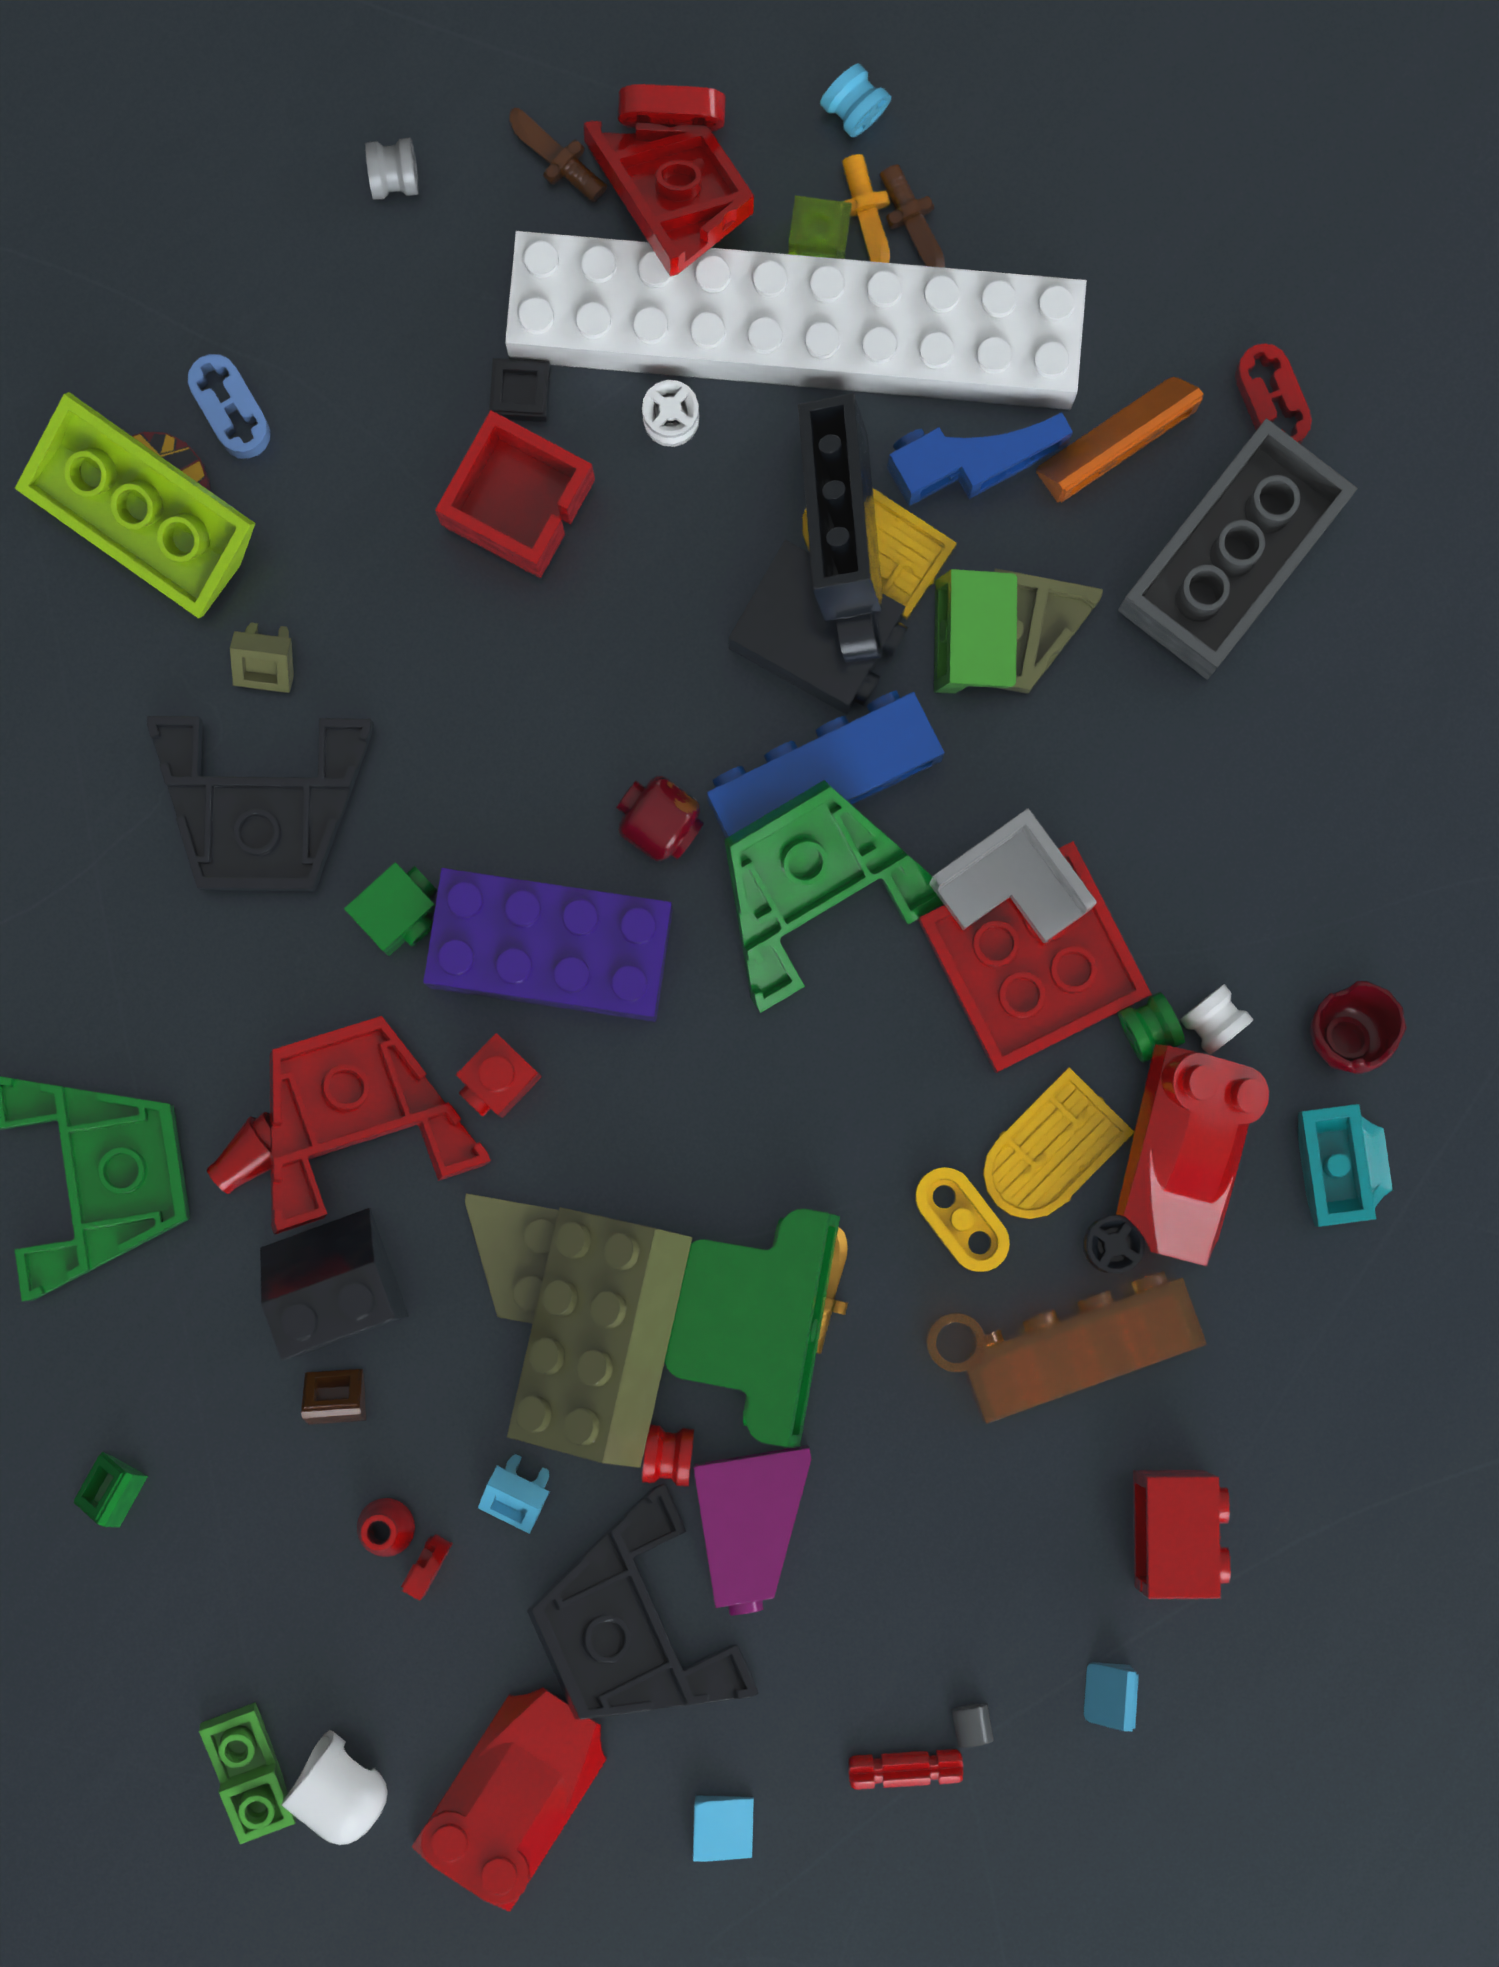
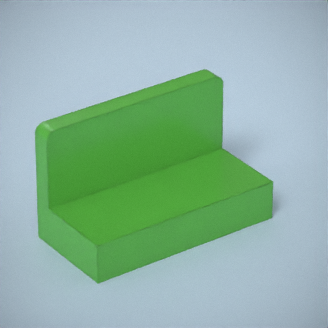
[934,569,1017,694]

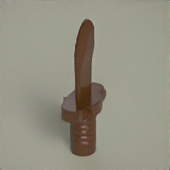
[509,107,607,203]
[879,164,945,268]

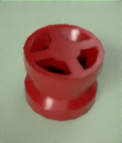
[642,1424,694,1487]

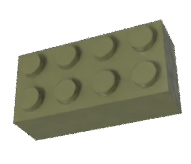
[507,1207,693,1468]

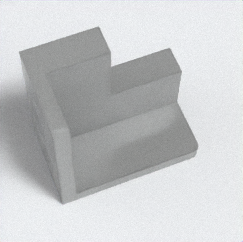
[929,808,1097,943]

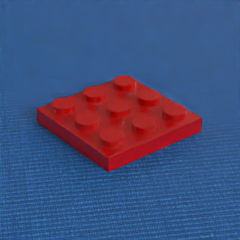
[918,841,1152,1073]

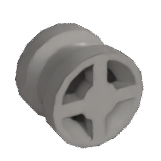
[365,137,419,200]

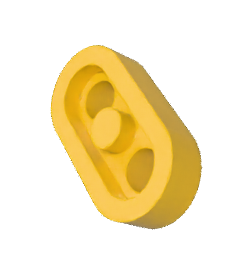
[915,1167,1010,1272]

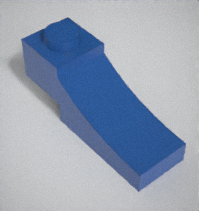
[887,412,1073,506]

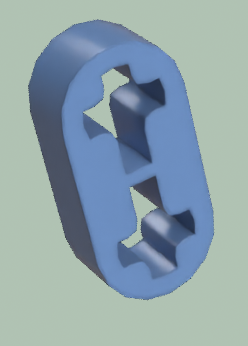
[188,354,271,459]

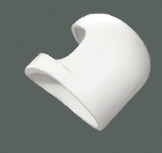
[281,1730,388,1845]

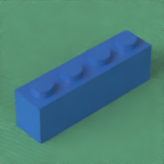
[707,691,945,838]

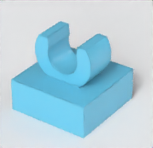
[478,1454,550,1534]

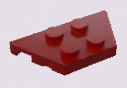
[584,121,754,277]

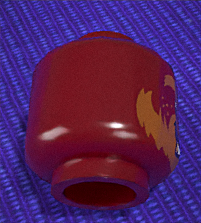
[616,776,704,861]

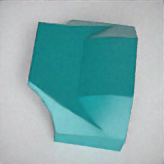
[1298,1104,1393,1227]

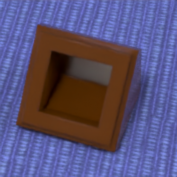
[301,1369,366,1425]

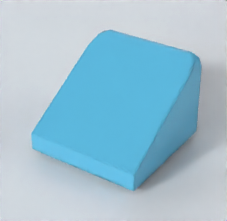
[1084,1662,1139,1732]
[693,1795,754,1862]

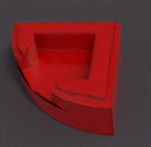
[401,1534,453,1601]

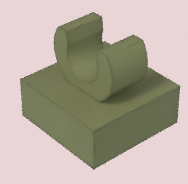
[230,623,294,693]

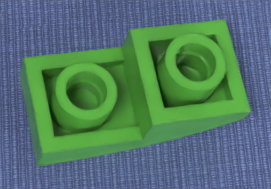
[199,1702,296,1844]

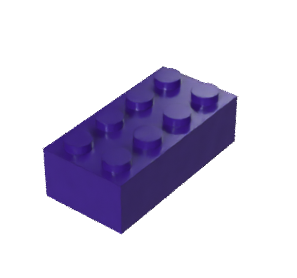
[423,868,673,1022]

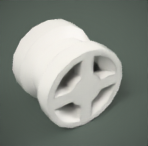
[642,380,699,447]
[1179,984,1254,1055]

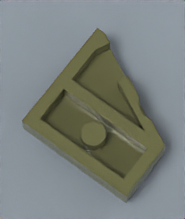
[994,568,1103,694]
[465,1193,559,1324]

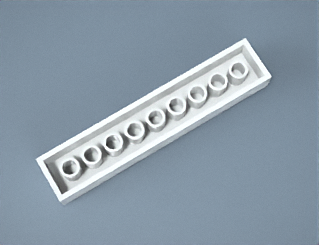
[505,231,1087,410]

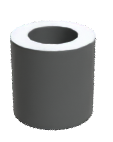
[952,1703,994,1748]

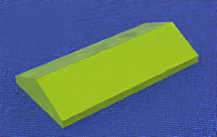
[14,392,255,619]

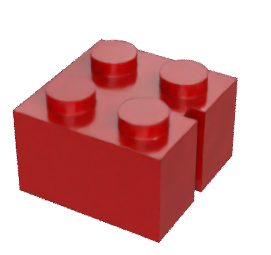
[435,410,595,578]
[1133,1470,1231,1599]

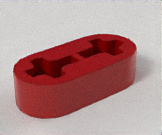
[618,84,726,131]
[1235,343,1312,444]

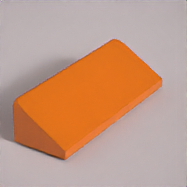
[1036,377,1204,503]

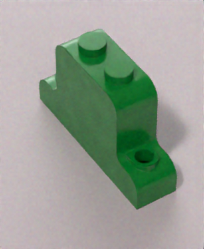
[665,1209,840,1447]

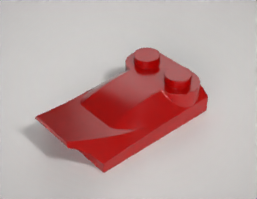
[1116,1045,1269,1266]
[412,1687,607,1912]

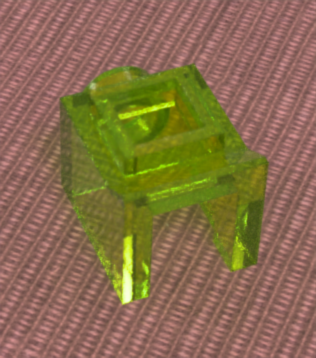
[788,195,852,259]

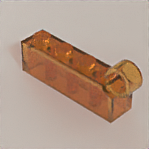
[925,1271,1207,1424]

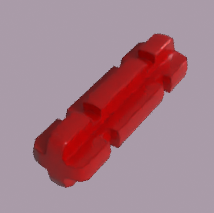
[848,1749,964,1790]

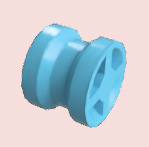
[820,63,891,137]

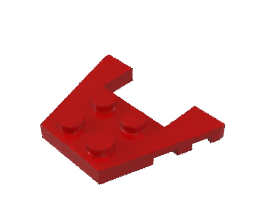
[270,1016,491,1235]

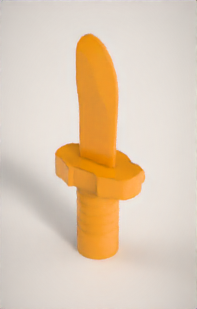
[840,154,890,263]

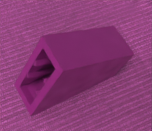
[693,1445,811,1615]

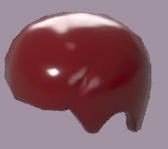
[1310,981,1406,1074]

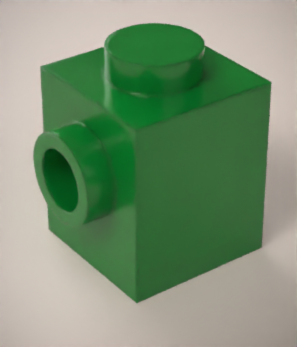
[344,862,438,956]

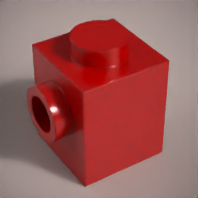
[456,1033,542,1118]

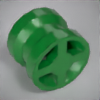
[1118,992,1185,1063]

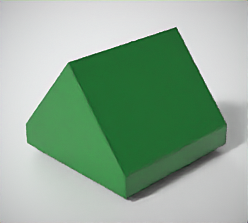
[74,1452,148,1527]

